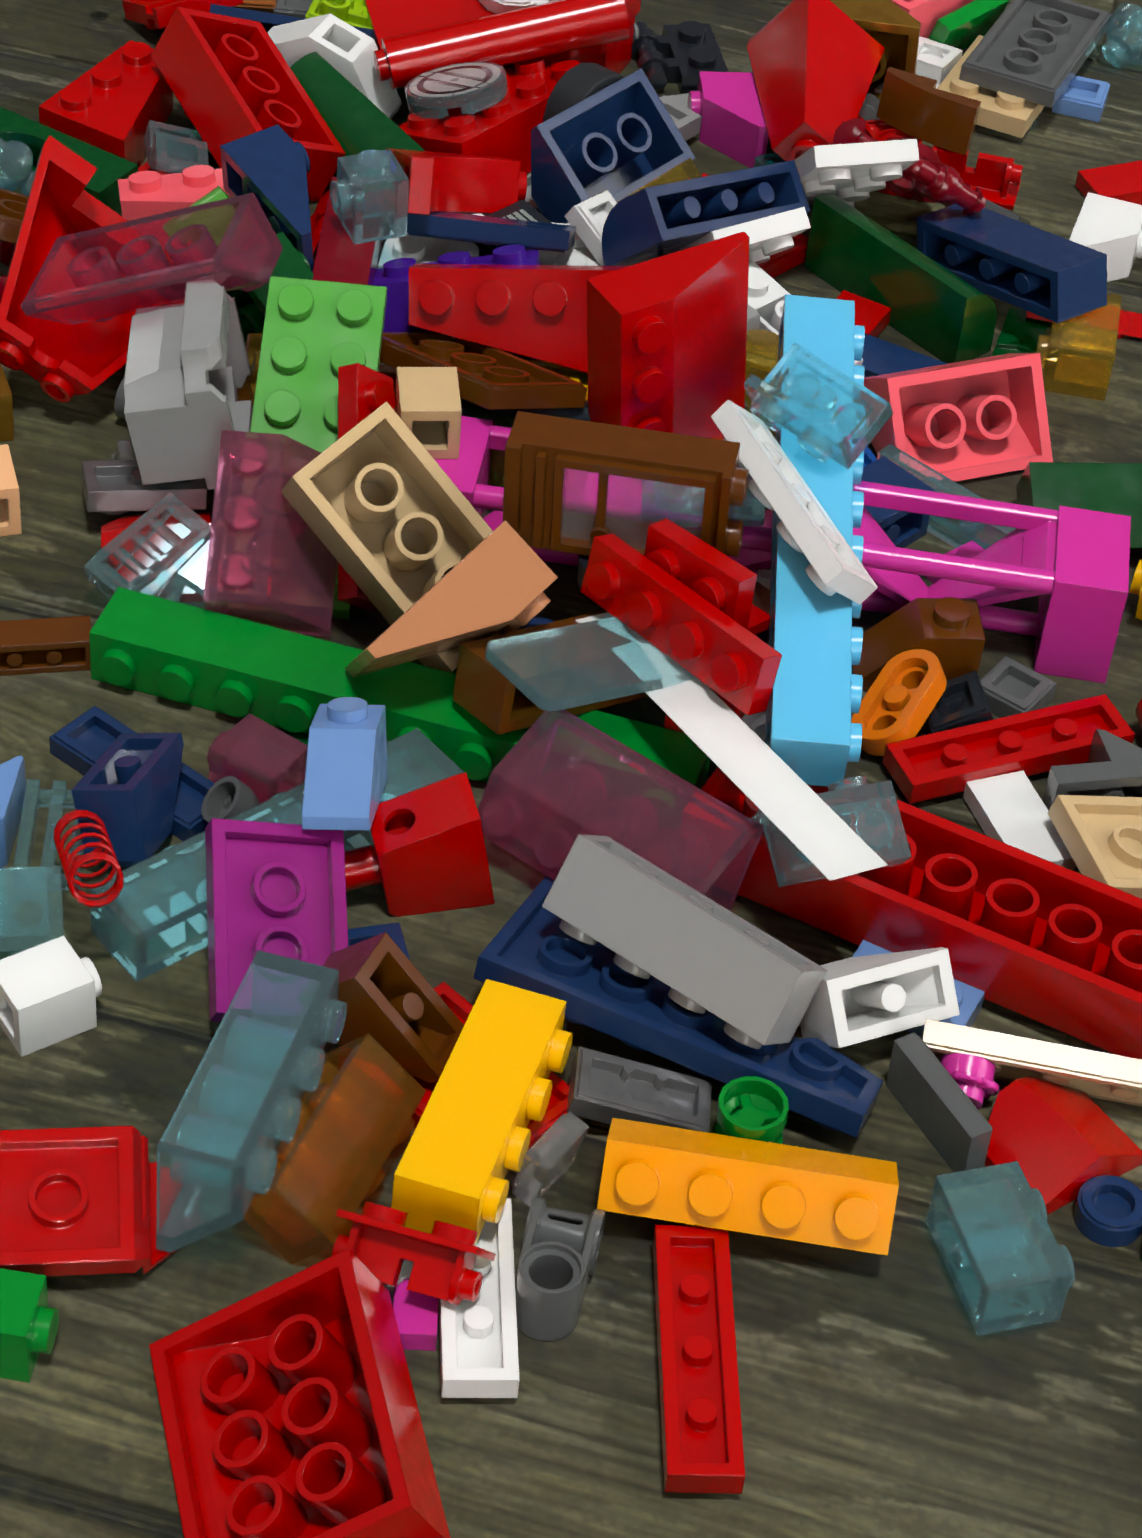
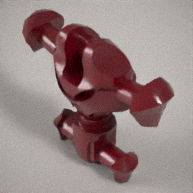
[833,118,986,215]

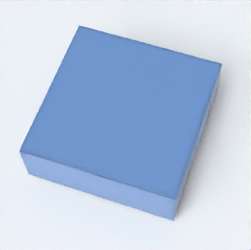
[1052,75,1110,122]

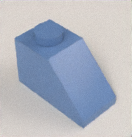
[302,697,388,831]

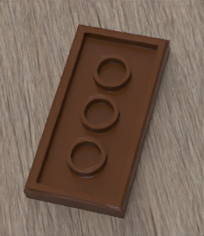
[380,332,587,410]

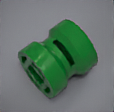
[713,1076,789,1144]

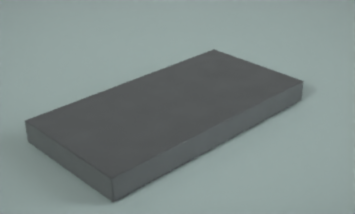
[959,0,1112,108]

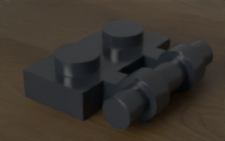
[632,21,729,94]

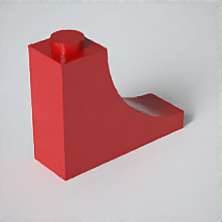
[383,148,527,215]

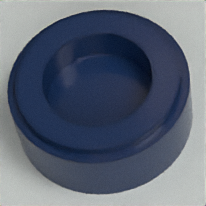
[1073,1175,1142,1247]

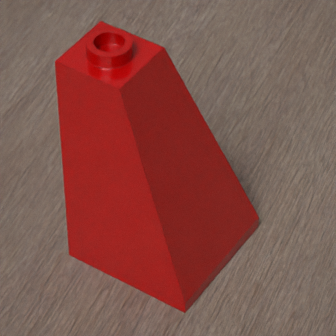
[747,0,885,161]

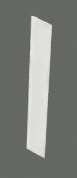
[575,612,888,881]

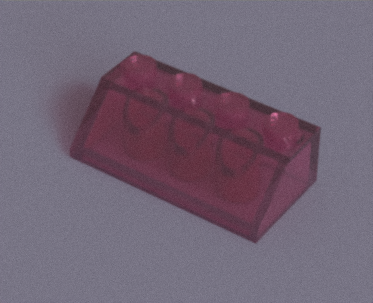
[20,193,283,325]
[478,705,765,911]

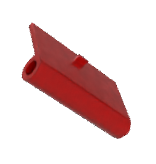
[364,0,630,89]

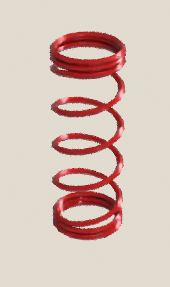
[53,810,124,907]

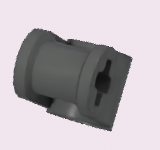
[515,1196,606,1341]

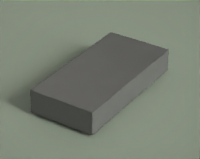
[886,1032,993,1183]

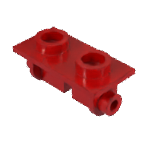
[929,145,1023,210]
[332,1201,496,1306]

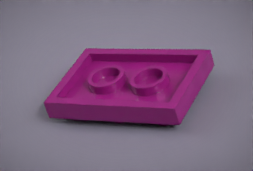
[205,818,348,1027]

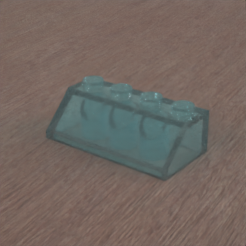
[156,950,347,1253]

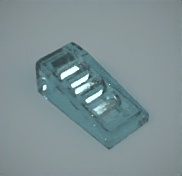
[83,492,216,599]

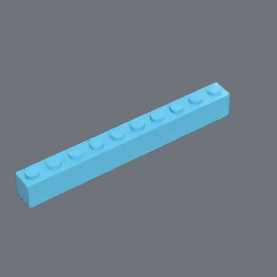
[765,294,865,788]

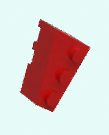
[39,40,173,167]

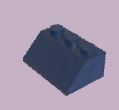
[531,68,695,224]

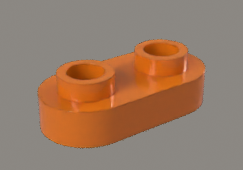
[851,649,947,756]

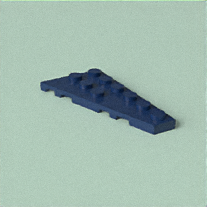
[473,867,883,1138]

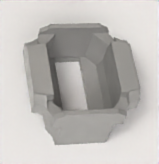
[124,279,253,495]

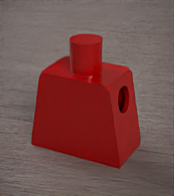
[344,772,495,917]

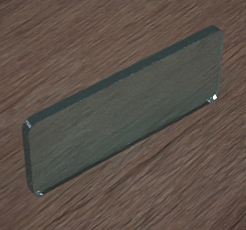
[485,617,696,712]

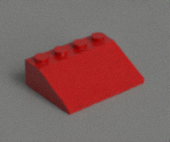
[587,231,750,497]
[149,1248,451,1538]

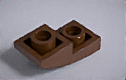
[876,67,981,155]

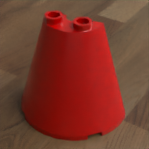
[0,136,225,403]

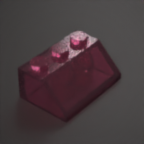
[203,430,338,637]

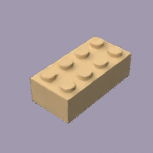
[280,401,502,673]

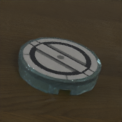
[404,61,508,119]

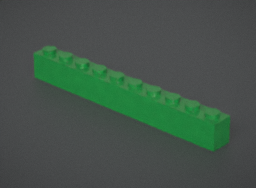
[89,587,710,834]

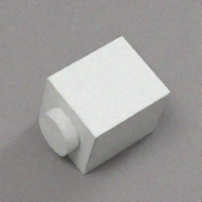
[0,935,102,1057]

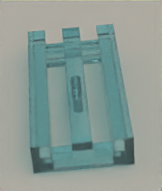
[12,779,85,891]

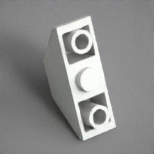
[267,13,402,119]

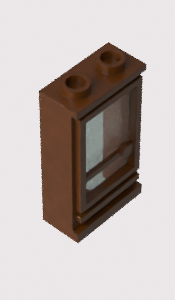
[503,411,749,557]

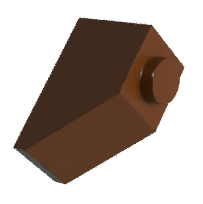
[852,597,985,692]
[299,932,464,1083]

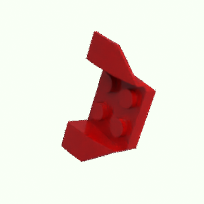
[0,1125,209,1277]

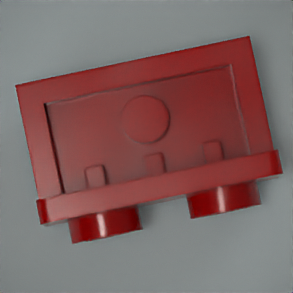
[644,518,771,635]

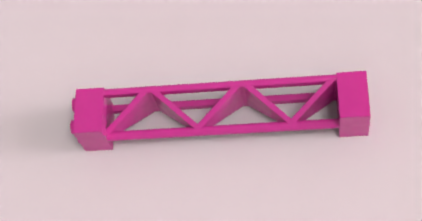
[434,416,1131,683]

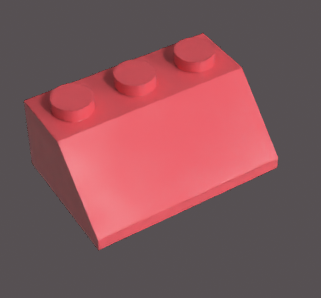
[862,353,1053,486]

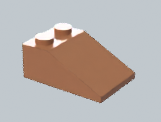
[345,520,558,677]

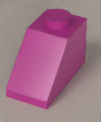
[687,71,769,168]

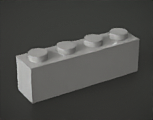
[542,834,828,1049]

